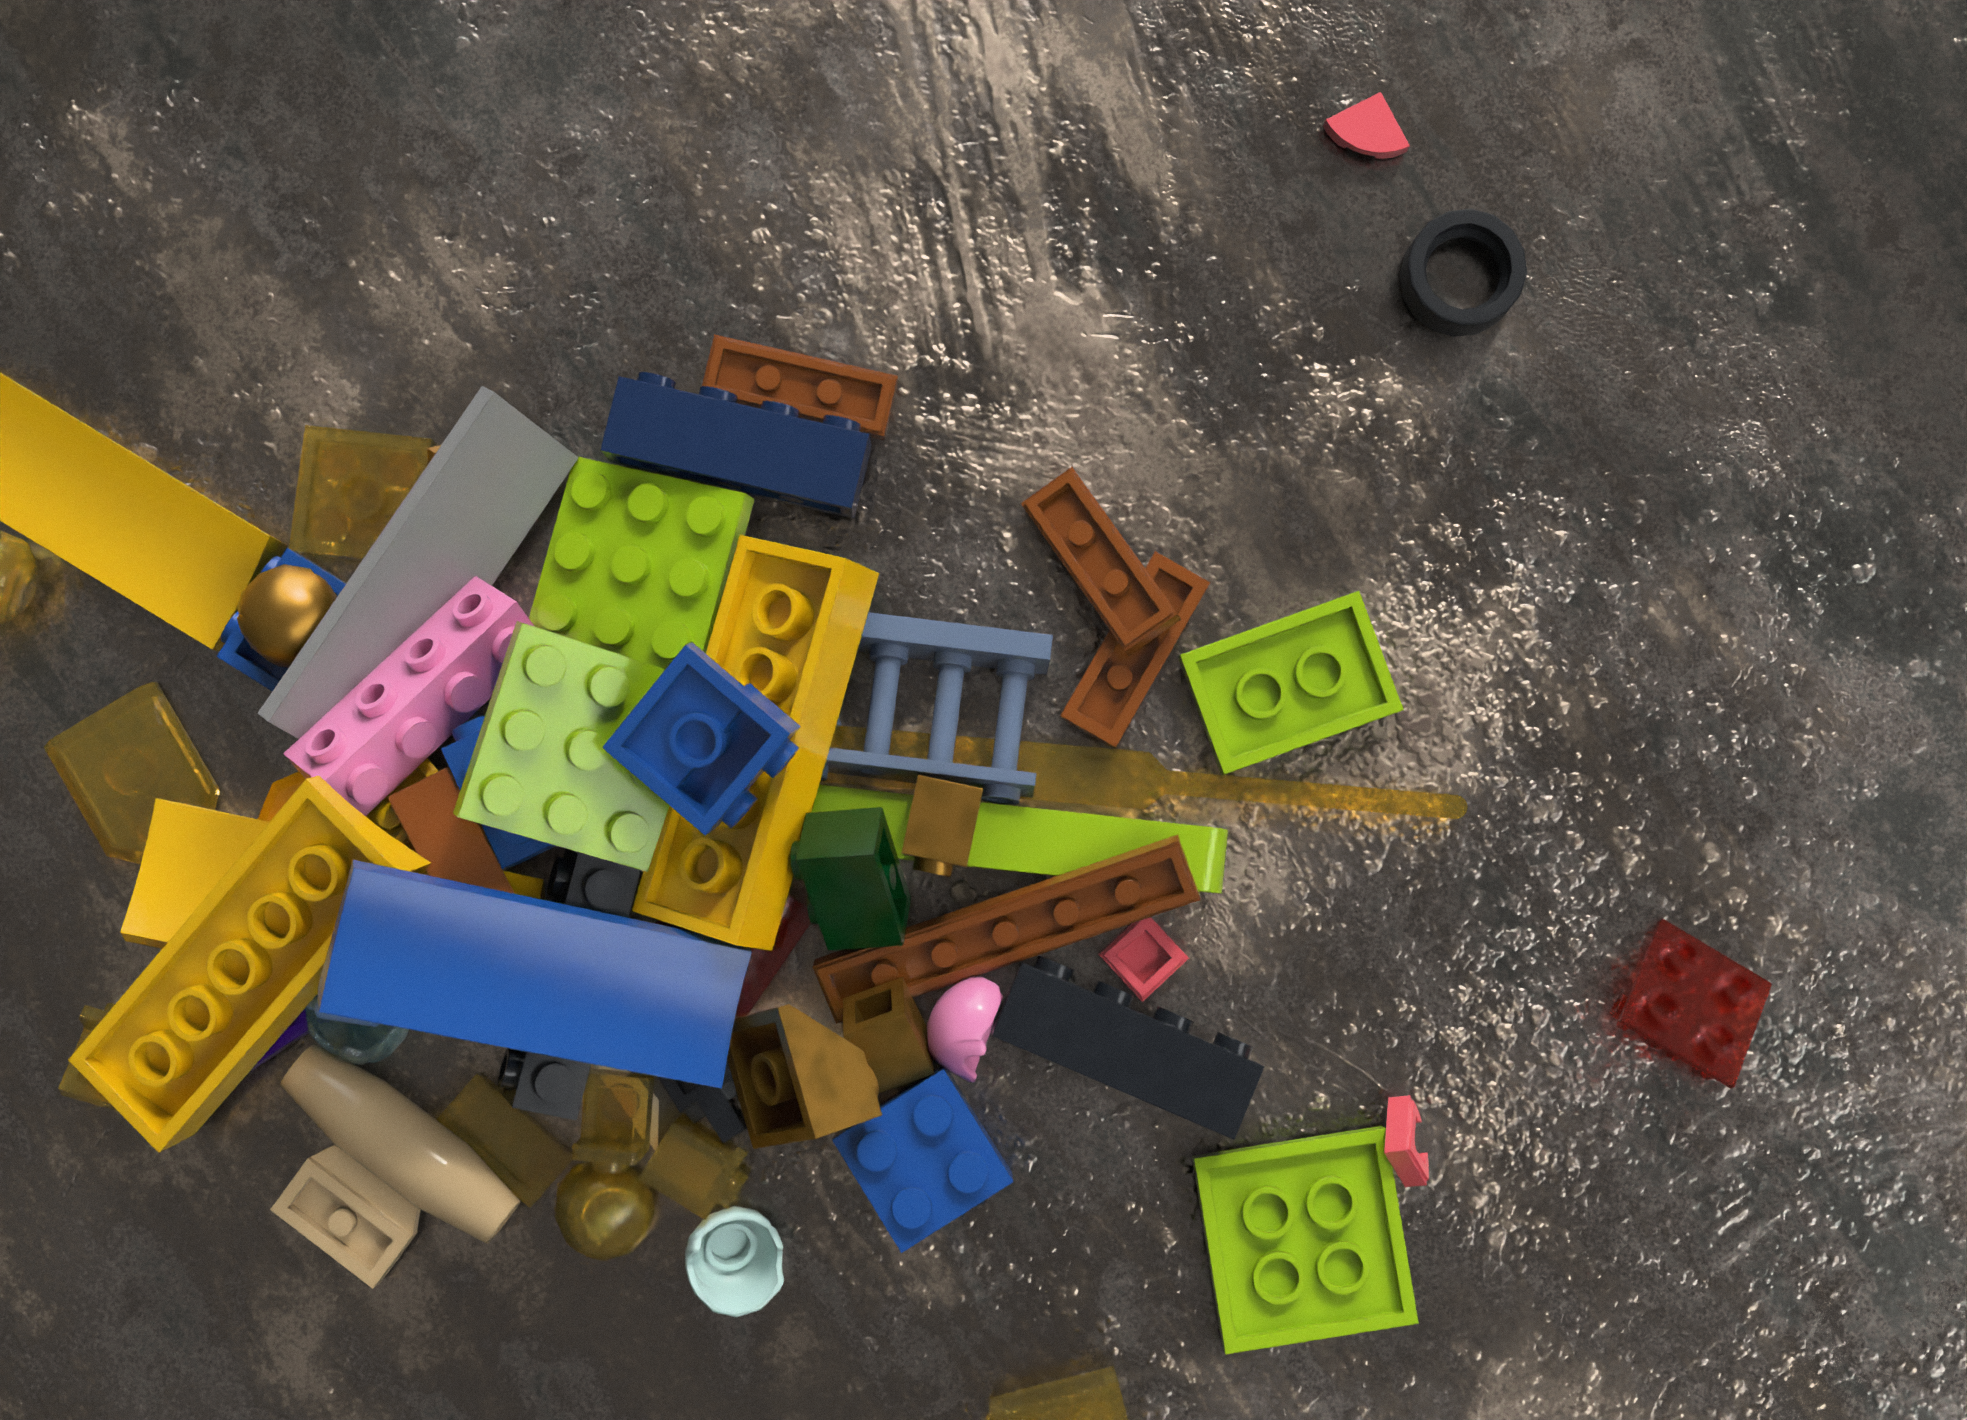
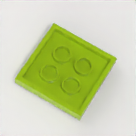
[529,456,755,669]
[453,621,670,872]
[1192,1126,1419,1355]

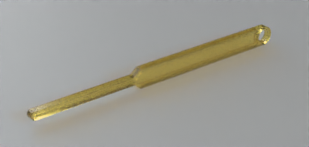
[820,726,1468,820]

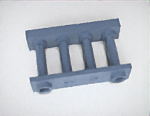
[821,612,1053,805]

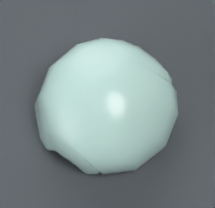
[685,1206,784,1318]

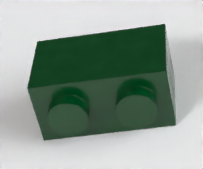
[791,807,911,951]

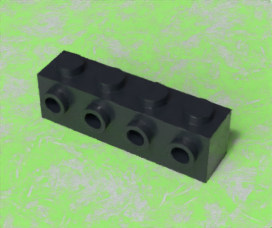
[498,849,641,1121]
[991,955,1265,1140]

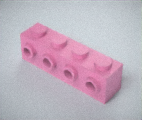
[283,576,534,816]

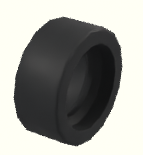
[1399,209,1527,337]

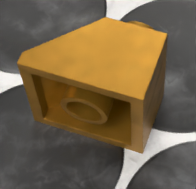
[727,1004,882,1149]

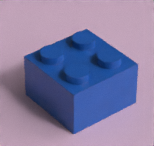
[832,1066,1014,1253]

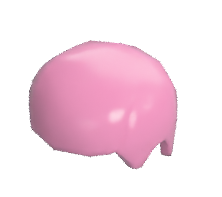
[927,977,1003,1082]

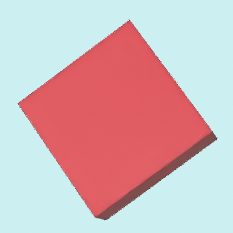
[1098,917,1189,1002]

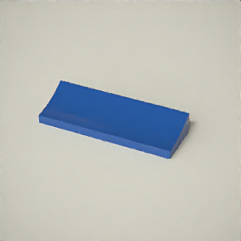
[318,860,752,1089]

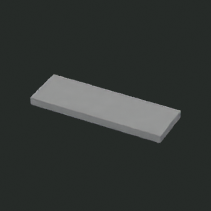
[257,386,579,739]

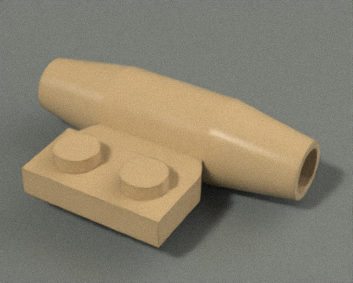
[270,1044,521,1289]

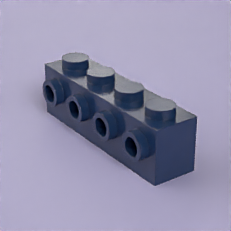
[600,372,872,519]

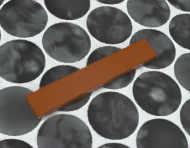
[812,834,1201,1024]

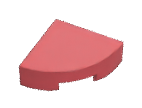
[1323,92,1410,159]
[1384,1095,1429,1187]

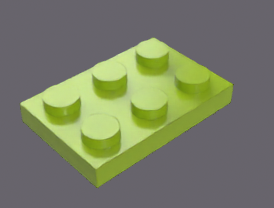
[1178,591,1404,776]

